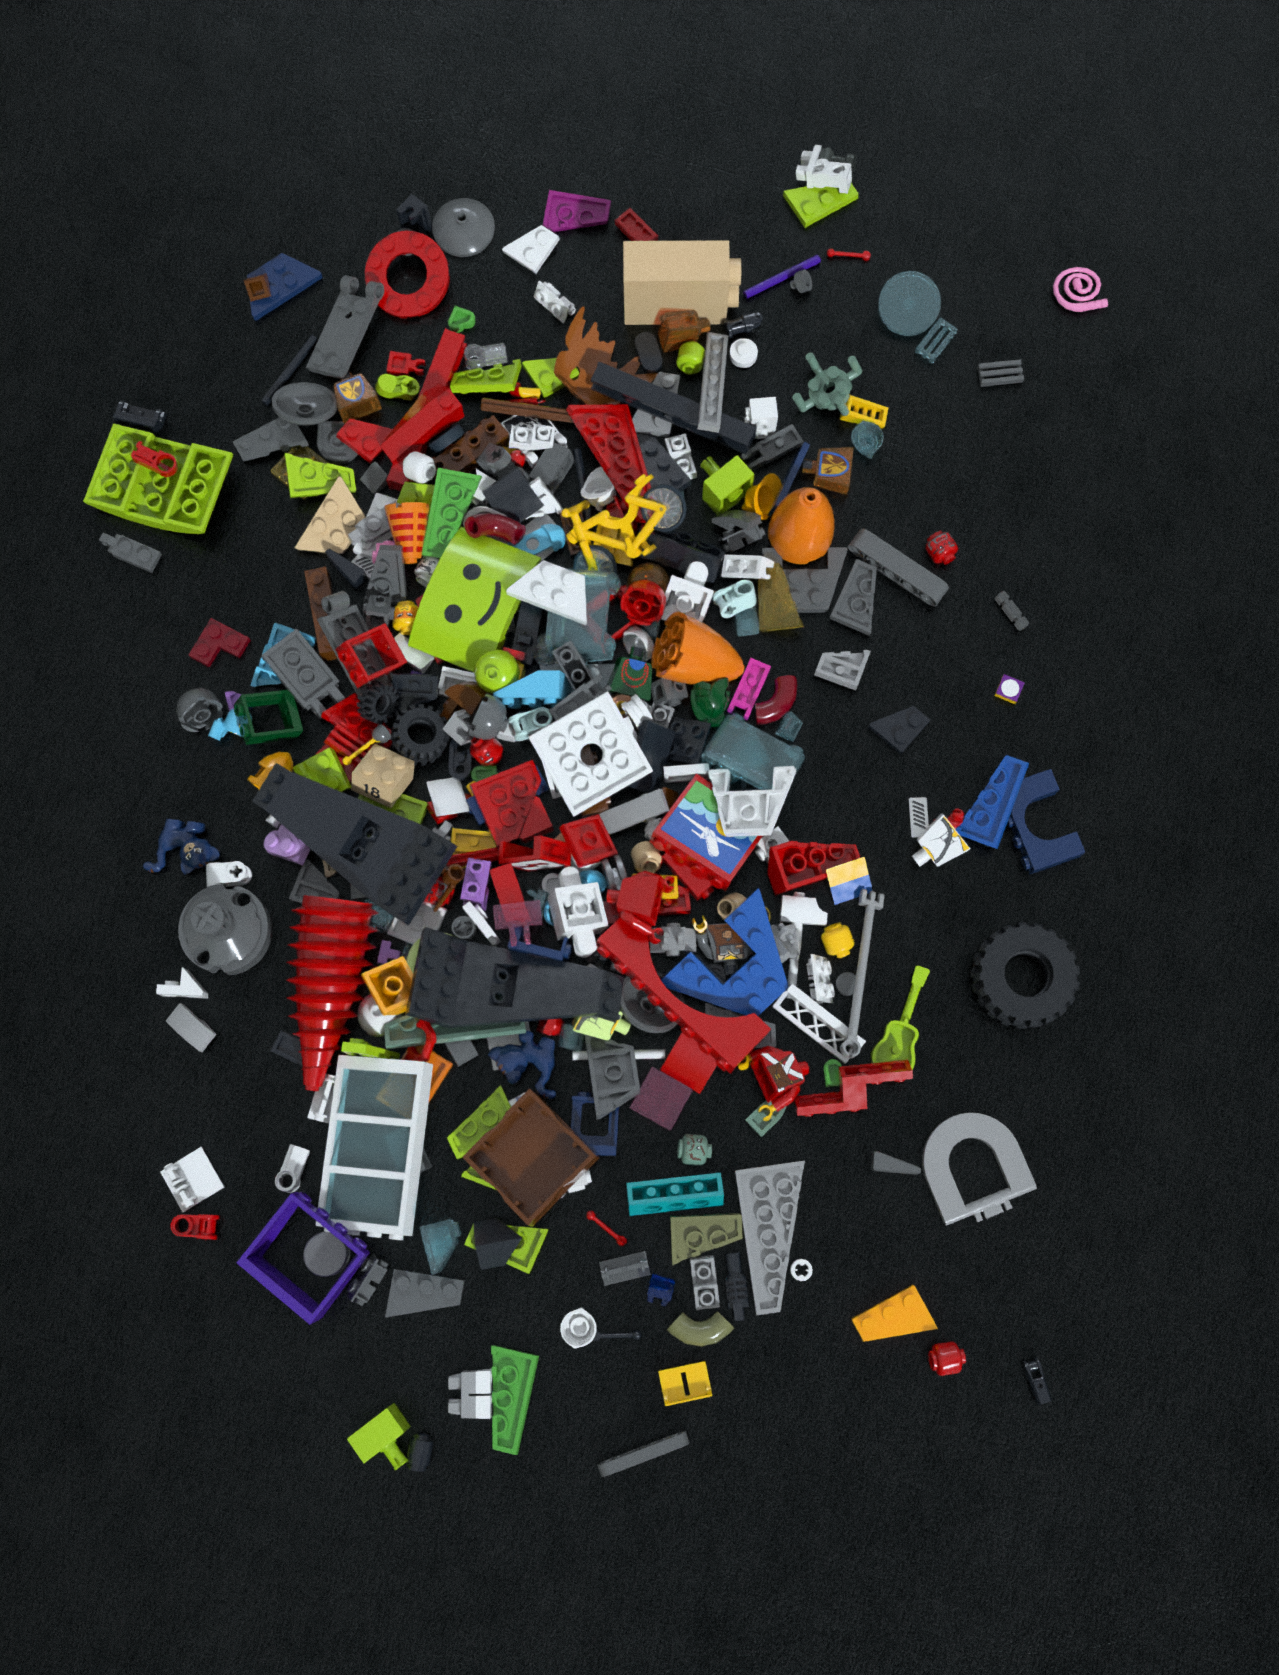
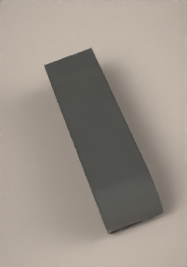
[848,528,949,606]

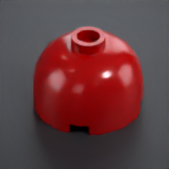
[621,579,666,626]

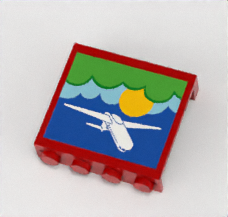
[649,774,764,892]

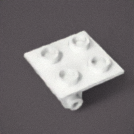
[806,954,835,1004]
[161,1147,224,1212]

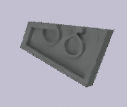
[233,417,309,461]
[830,559,877,636]

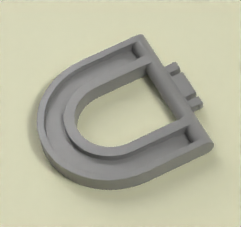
[922,1113,1037,1226]

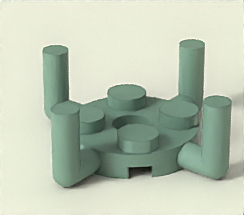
[792,353,862,416]

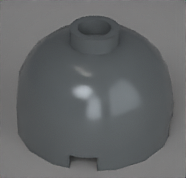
[176,688,223,732]
[468,693,509,740]

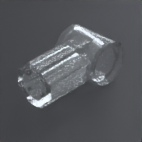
[464,343,507,370]

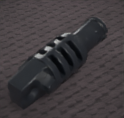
[725,1252,749,1321]

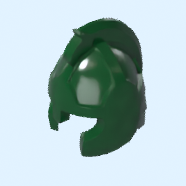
[690,678,730,727]

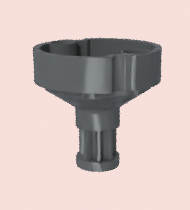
[178,884,273,975]

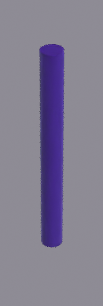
[743,255,821,299]

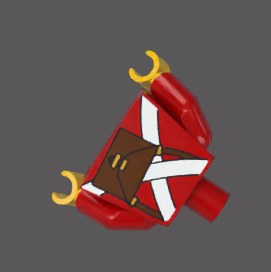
[738,1046,809,1121]

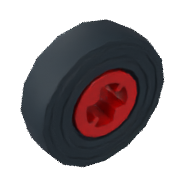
[428,424,465,454]

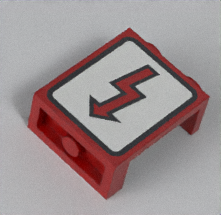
[499,836,571,871]

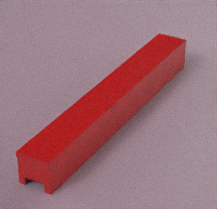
[386,328,467,491]

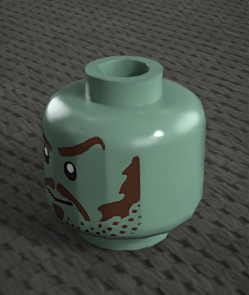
[677,1134,712,1166]

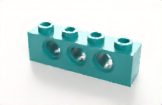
[626,1173,724,1216]

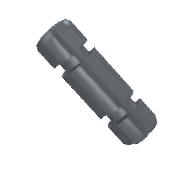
[995,591,1029,631]

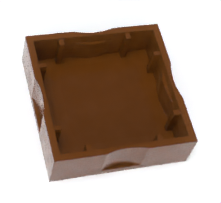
[462,1088,600,1227]

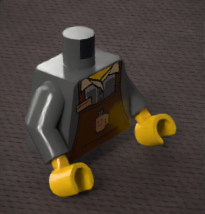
[692,916,754,976]

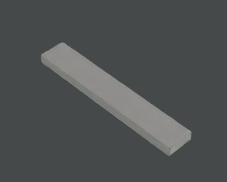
[697,332,728,433]

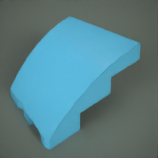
[250,623,317,687]

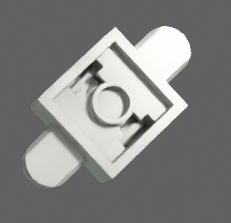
[661,562,714,628]
[547,867,609,958]

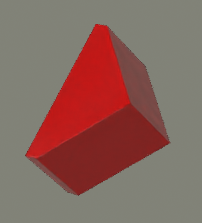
[519,796,554,844]

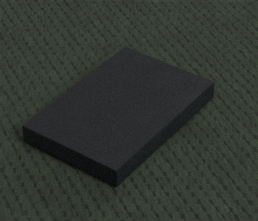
[628,720,675,793]

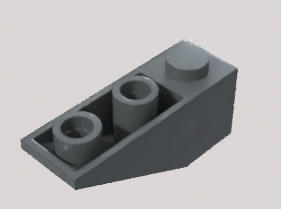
[552,640,602,695]

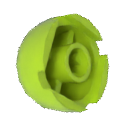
[474,649,520,694]

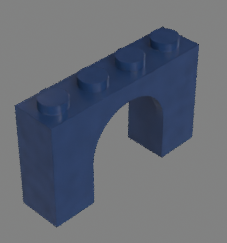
[1007,769,1085,874]

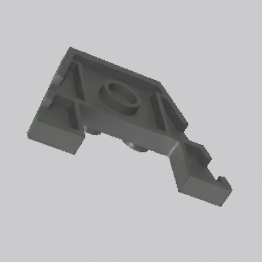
[762,547,847,613]

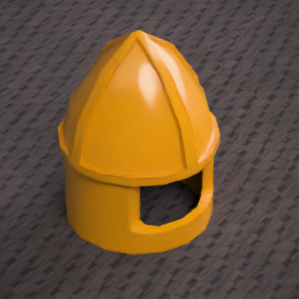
[247,752,293,789]

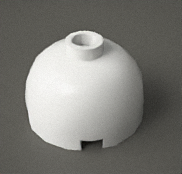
[358,994,404,1037]

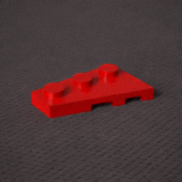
[321,693,393,749]

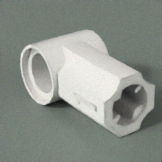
[275,1144,310,1193]

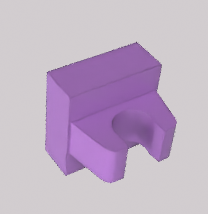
[376,940,401,965]

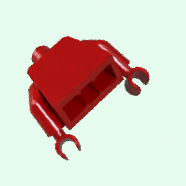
[607,871,675,944]

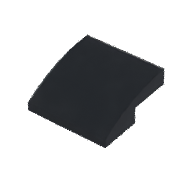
[482,466,545,523]

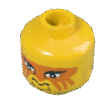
[392,601,419,635]

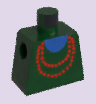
[606,647,652,701]

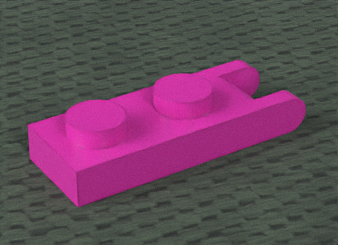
[727,658,771,720]

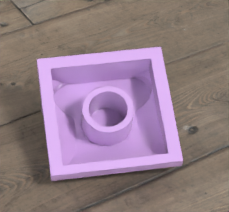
[264,824,310,866]

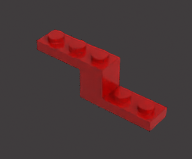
[794,1060,913,1117]

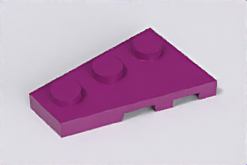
[543,190,611,232]

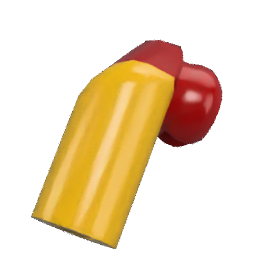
[509,382,541,399]

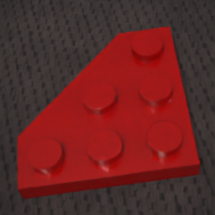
[470,760,541,847]

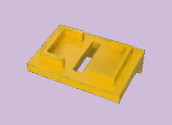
[658,1361,712,1406]

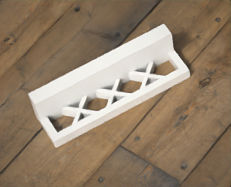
[772,984,866,1064]

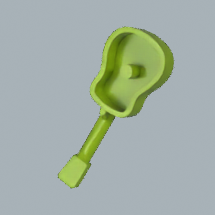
[871,966,930,1070]

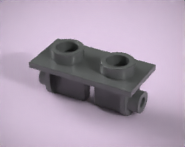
[718,521,765,553]
[599,1251,651,1286]
[347,1253,388,1306]

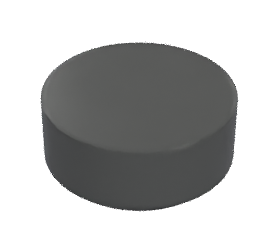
[835,972,856,996]

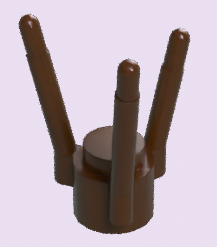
[433,864,466,912]

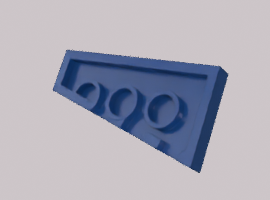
[956,755,1029,849]

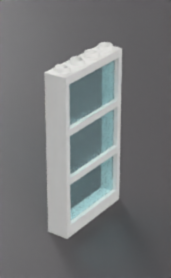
[316,1055,433,1240]

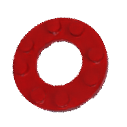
[365,231,450,318]

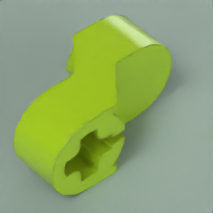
[375,374,420,400]

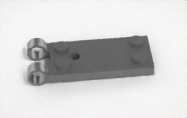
[306,275,384,380]

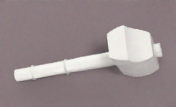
[780,892,827,999]

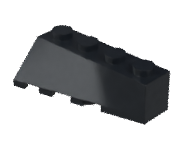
[637,522,726,583]

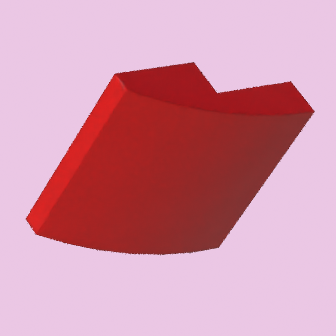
[660,1032,717,1094]

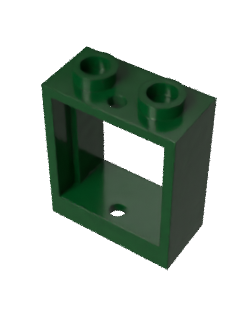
[234,690,303,745]

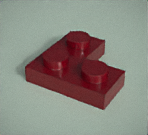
[189,618,251,667]

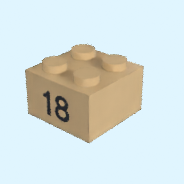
[351,744,415,808]

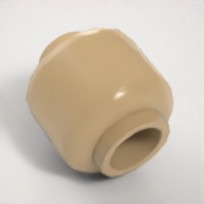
[631,841,663,873]

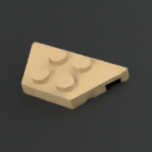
[295,477,366,555]

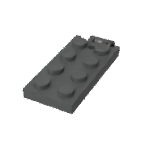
[317,591,393,696]

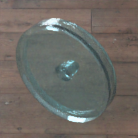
[878,271,941,336]

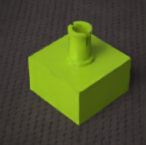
[700,455,754,515]
[347,1403,411,1470]

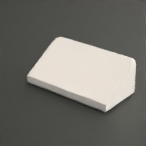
[388,633,435,674]

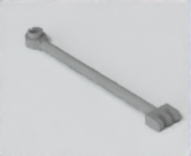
[840,889,884,1058]

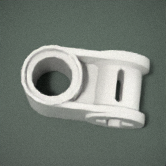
[206,861,252,887]

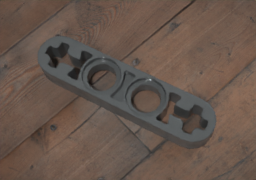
[597,1431,690,1477]

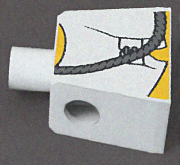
[912,813,970,866]

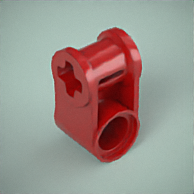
[171,1214,219,1240]

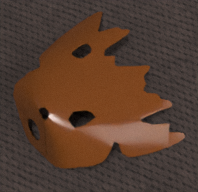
[554,307,658,405]

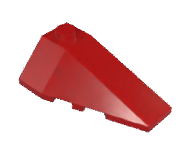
[380,382,464,464]
[768,841,860,895]

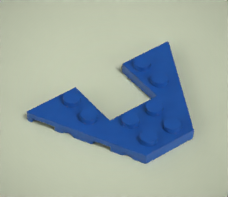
[660,888,789,1016]

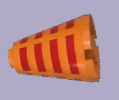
[384,502,429,564]

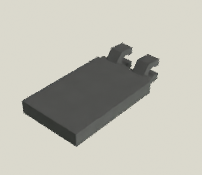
[261,629,346,720]

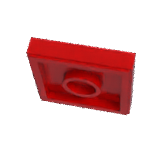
[559,814,618,868]

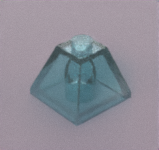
[420,1219,461,1275]

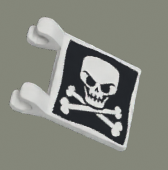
[500,415,567,469]

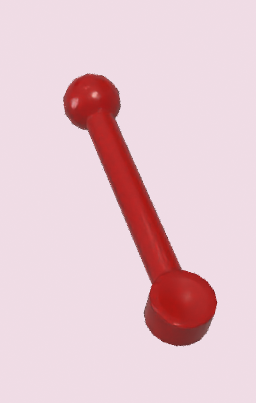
[827,249,871,261]
[586,1211,627,1246]

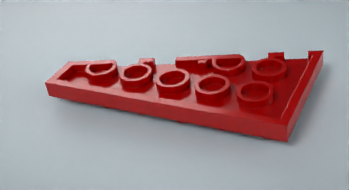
[566,404,655,523]

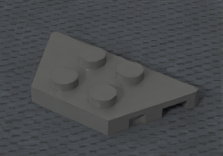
[585,1034,640,1119]

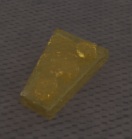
[758,563,804,632]

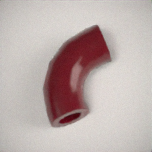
[465,513,526,545]
[755,675,797,725]

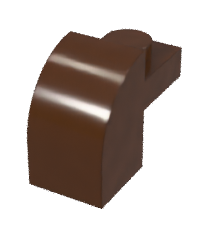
[440,681,492,721]

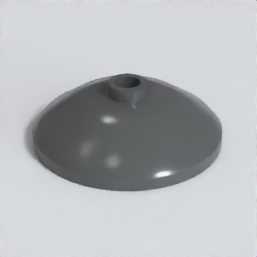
[432,198,495,257]
[272,382,338,426]
[620,971,684,1033]

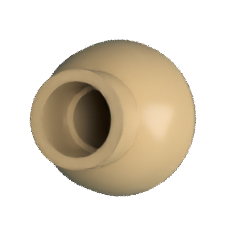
[717,893,747,920]

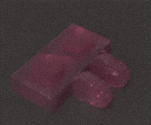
[493,900,542,946]

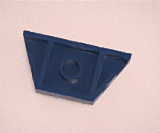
[247,253,323,321]

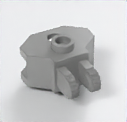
[650,923,696,957]

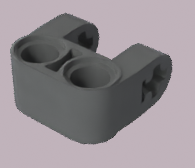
[476,443,530,481]

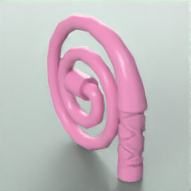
[1053,267,1108,312]

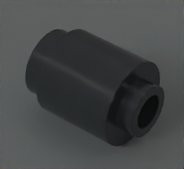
[406,1433,433,1472]

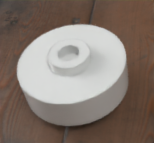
[730,338,758,368]

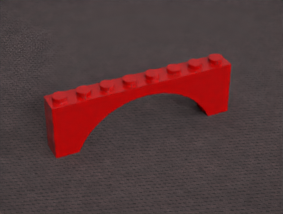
[597,917,771,1073]

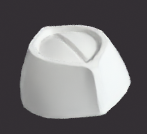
[623,626,654,661]
[560,1307,596,1349]

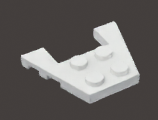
[708,766,796,837]

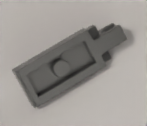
[99,533,162,573]

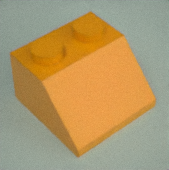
[361,956,413,1015]

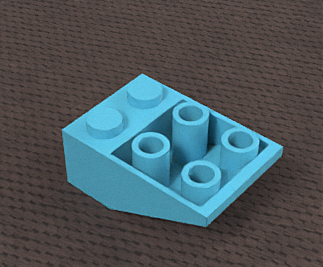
[493,670,572,709]

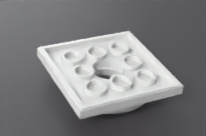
[529,691,653,816]

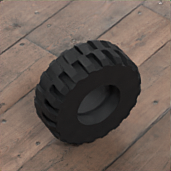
[971,922,1080,1029]

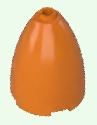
[768,487,835,564]
[651,612,744,684]

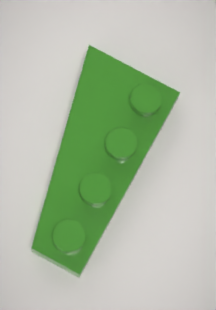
[422,468,482,559]

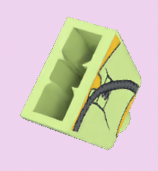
[572,1009,631,1040]

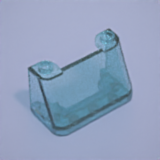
[546,568,621,662]
[701,713,805,790]

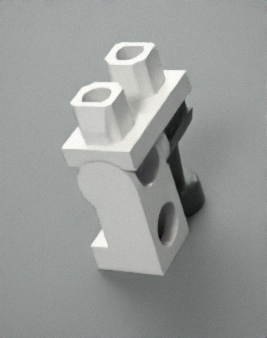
[796,145,856,194]

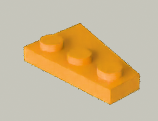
[851,1285,938,1341]

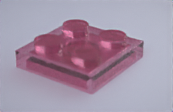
[630,1067,693,1131]

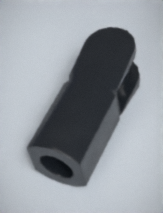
[1022,1357,1052,1405]

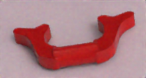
[404,1019,437,1062]

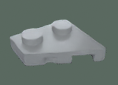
[814,650,871,690]

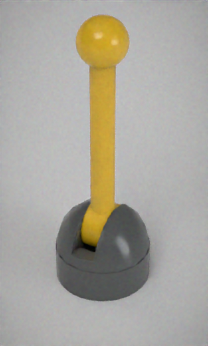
[342,724,392,765]

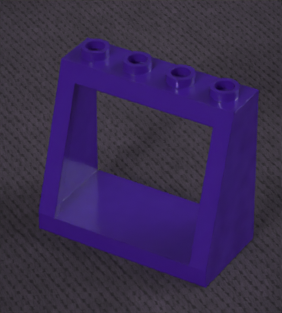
[237,1192,370,1325]

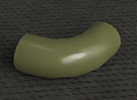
[667,1312,734,1347]

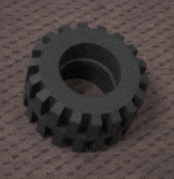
[390,704,449,766]

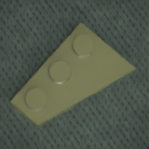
[670,1213,742,1265]

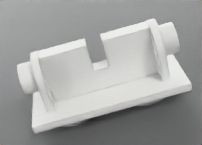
[534,281,576,324]
[308,1074,336,1123]

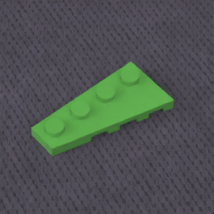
[491,1345,539,1455]

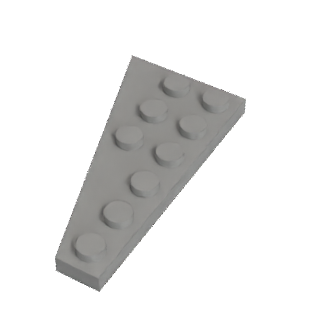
[735,1161,805,1315]

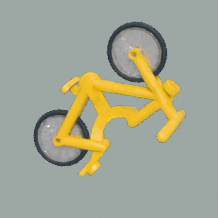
[561,474,686,591]

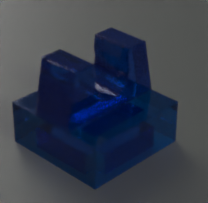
[647,1274,675,1307]

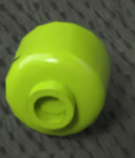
[676,341,705,374]

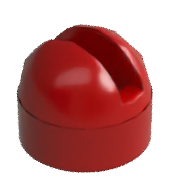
[510,450,526,468]

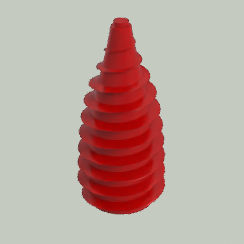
[286,895,379,1091]

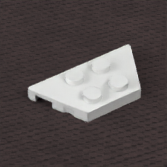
[506,560,587,625]

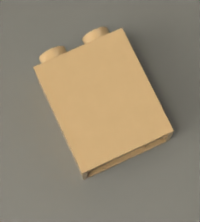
[623,241,741,325]

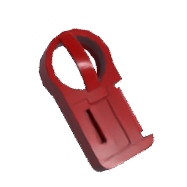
[131,441,178,477]

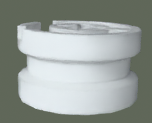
[621,694,653,730]

